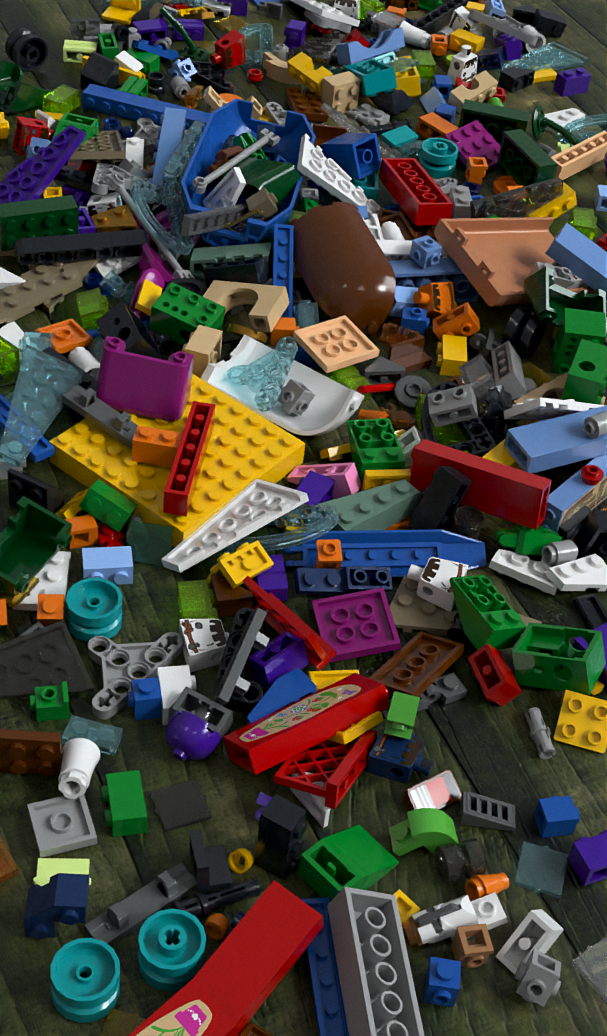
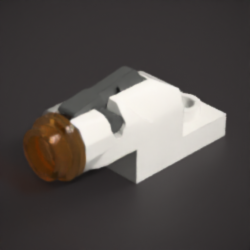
[402,892,508,946]

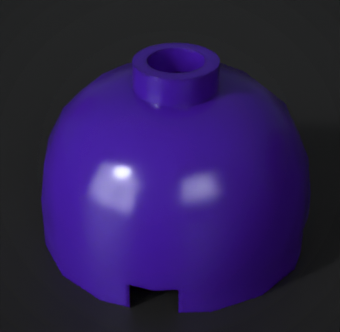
[166,710,221,762]

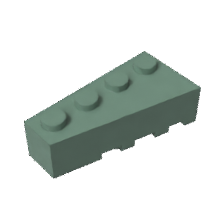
[190,243,271,279]
[317,479,420,531]

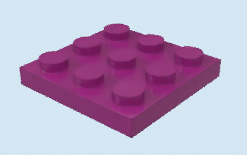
[444,120,501,171]
[312,587,401,663]

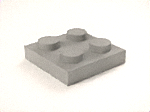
[27,795,97,858]

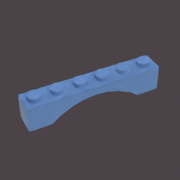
[336,27,405,65]

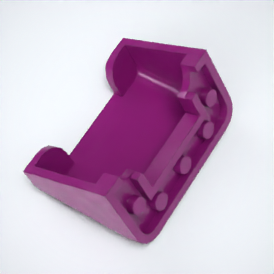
[96,336,194,422]

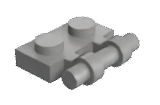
[347,103,390,127]

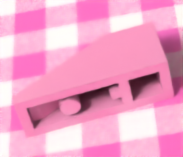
[287,462,362,499]

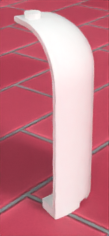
[200,334,365,436]

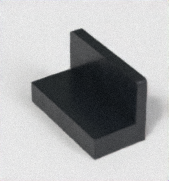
[189,830,233,892]

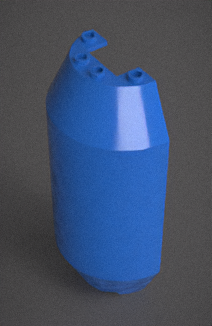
[181,98,316,247]

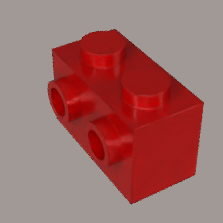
[468,643,522,707]

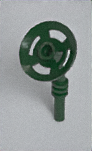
[159,6,208,62]
[532,106,580,145]

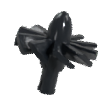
[467,385,520,442]

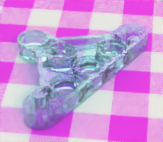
[227,336,298,412]

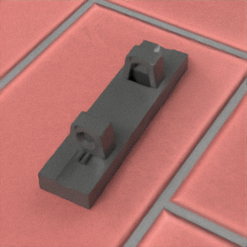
[62,385,138,449]
[212,608,270,706]
[84,863,197,947]

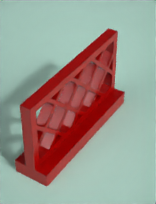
[242,575,337,671]
[274,730,377,809]

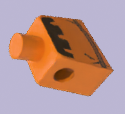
[413,282,455,319]

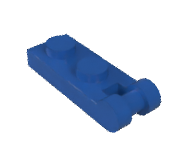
[131,38,178,60]

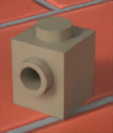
[246,188,278,221]

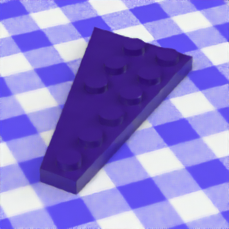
[0,125,86,204]

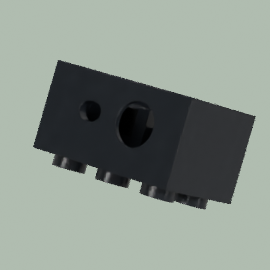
[96,301,164,360]

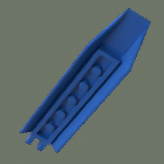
[282,529,486,577]

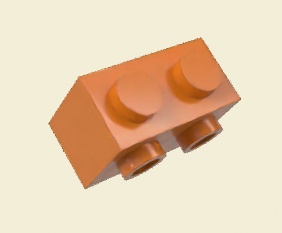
[432,302,480,341]
[132,425,183,468]

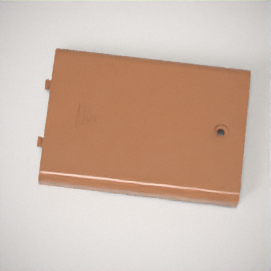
[434,217,596,306]

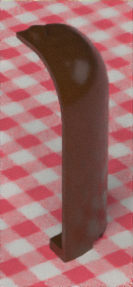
[288,202,396,335]

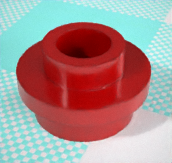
[247,69,263,83]
[580,465,604,486]

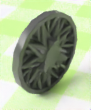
[394,375,432,410]

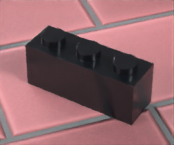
[203,258,268,288]
[408,466,472,530]
[254,794,307,880]

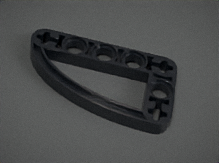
[421,381,496,457]

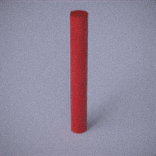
[357,383,396,394]

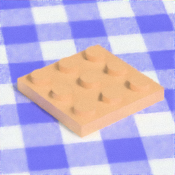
[293,315,379,373]

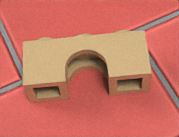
[447,70,498,115]

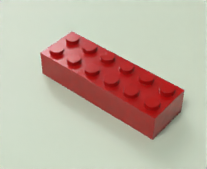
[379,158,453,227]

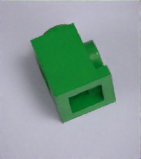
[30,681,69,722]

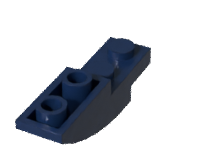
[294,566,393,598]

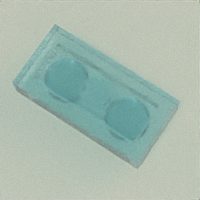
[62,715,123,756]

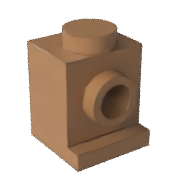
[451,923,494,968]

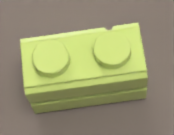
[63,40,97,64]

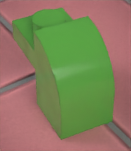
[384,691,420,740]
[389,808,458,856]

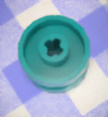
[418,137,458,178]
[66,578,122,642]
[137,908,206,992]
[50,938,120,1023]

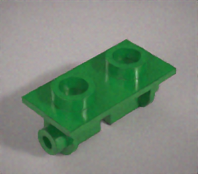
[418,0,444,12]

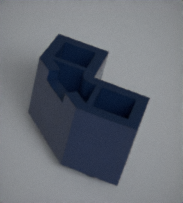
[24,873,89,939]

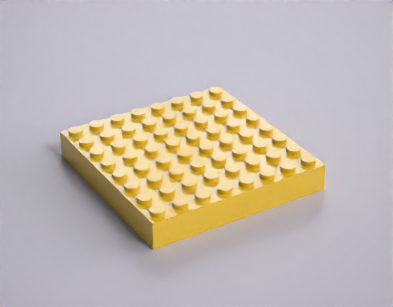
[49,374,305,547]

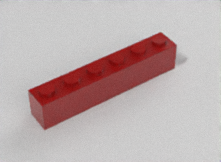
[163,401,216,517]

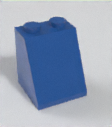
[322,133,381,180]

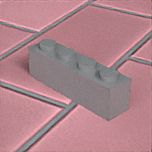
[491,340,527,400]

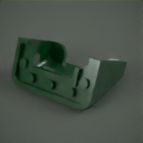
[0,60,53,115]
[213,157,301,208]
[523,266,607,334]
[0,496,72,596]

